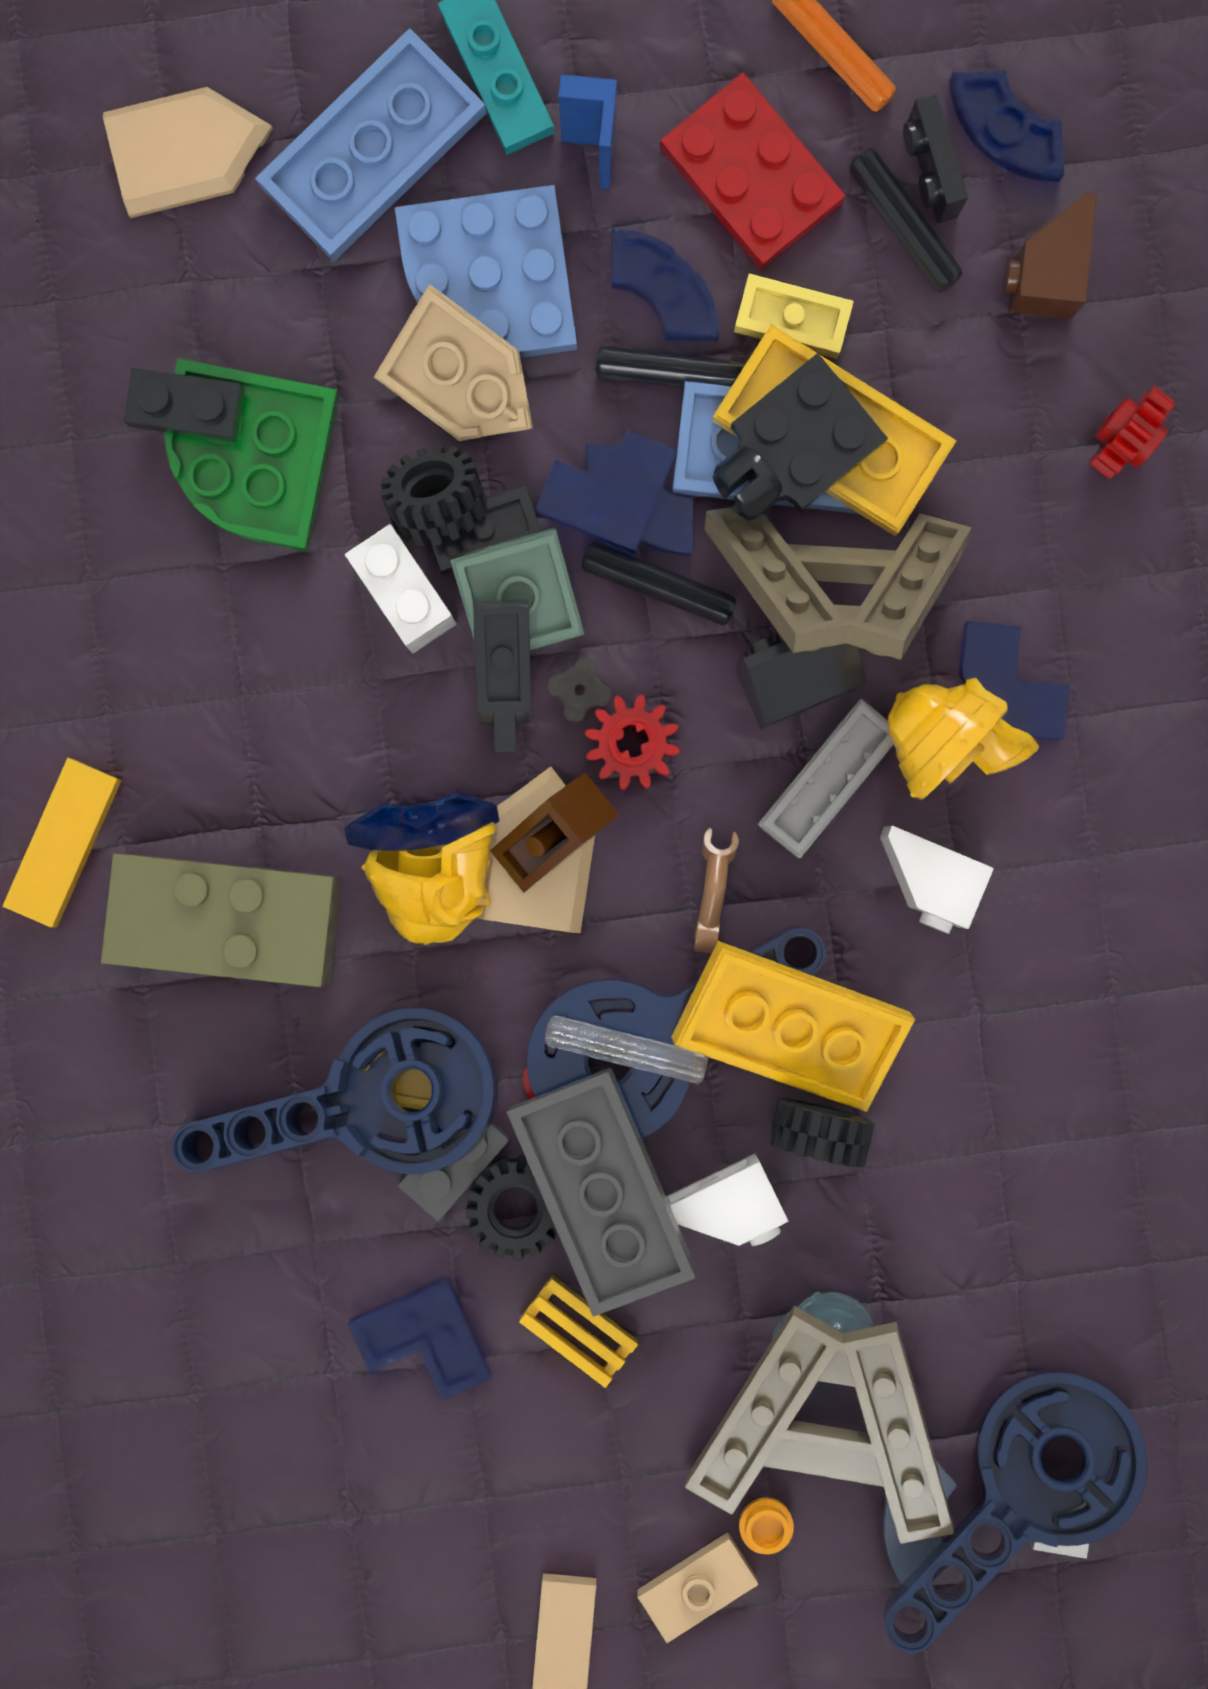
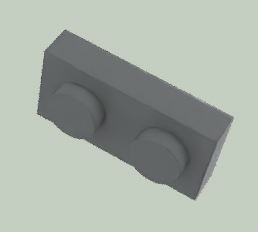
[397,1110,510,1222]

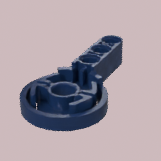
[527,925,826,1139]
[172,1008,498,1174]
[884,1371,1147,1653]

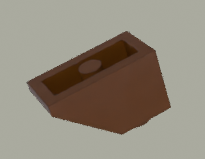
[1002,193,1097,319]
[490,772,619,893]

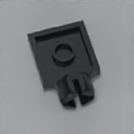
[712,353,888,521]

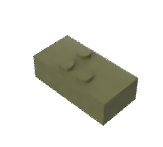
[101,853,343,987]

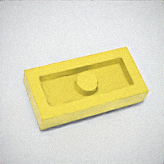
[734,274,854,359]

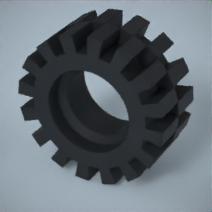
[380,445,487,546]
[768,1098,875,1168]
[466,1155,557,1261]

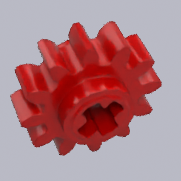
[1089,385,1175,480]
[585,694,680,791]

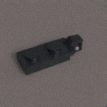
[473,600,532,753]

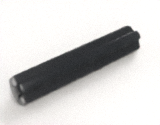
[850,148,962,292]
[596,346,747,388]
[582,542,736,625]

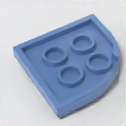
[395,185,577,358]

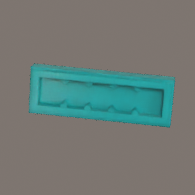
[437,0,555,156]

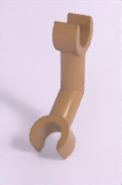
[693,828,739,954]

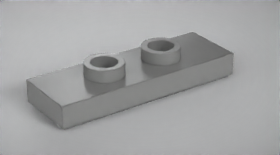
[757,699,893,859]

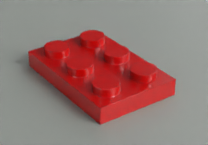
[660,72,846,271]

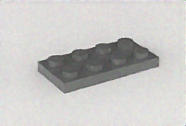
[507,1067,698,1317]

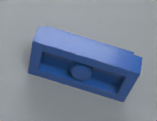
[559,74,617,189]

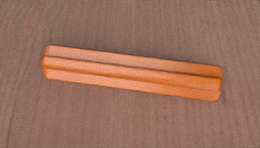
[772,0,896,112]

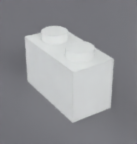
[345,524,457,654]

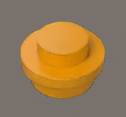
[739,1497,794,1555]

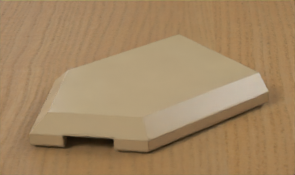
[103,87,273,218]
[374,285,533,441]
[477,767,595,934]

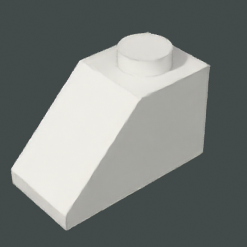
[880,826,994,934]
[666,1154,789,1246]

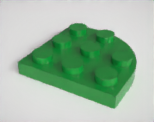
[165,358,340,552]

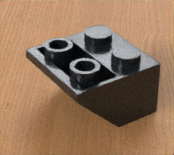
[736,634,866,730]

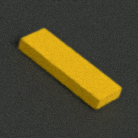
[3,758,122,928]

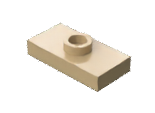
[637,1532,759,1643]

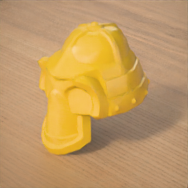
[887,678,1039,800]
[362,822,496,945]

